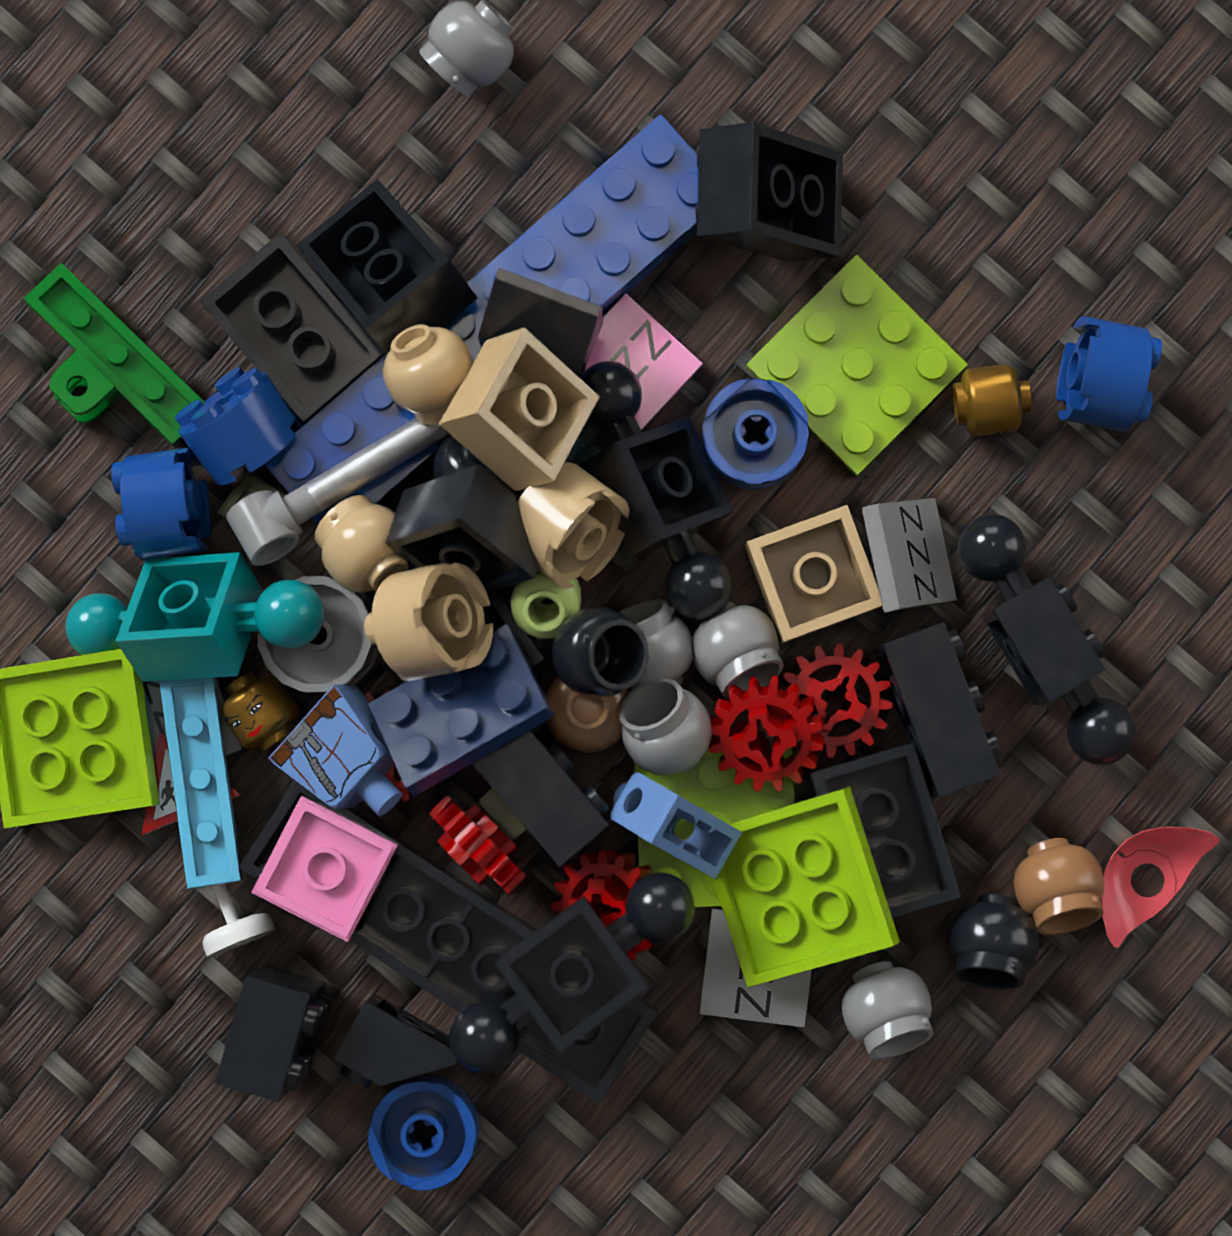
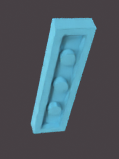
[159,677,243,890]

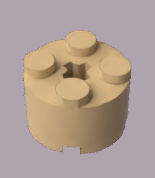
[517,462,629,589]
[364,563,493,681]

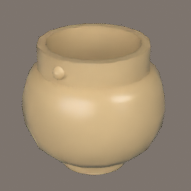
[383,325,474,425]
[314,495,408,593]

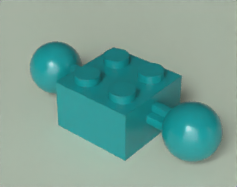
[65,552,324,682]

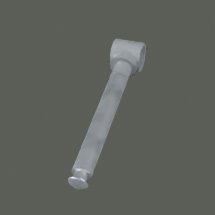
[226,417,450,566]

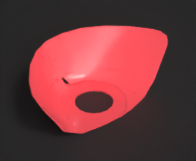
[1101,827,1219,948]

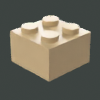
[439,328,600,491]
[744,505,882,645]

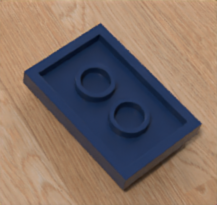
[368,624,555,796]

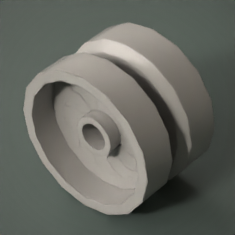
[258,576,382,692]

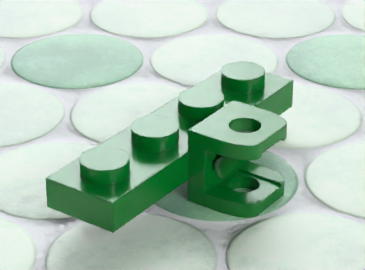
[23,263,205,448]

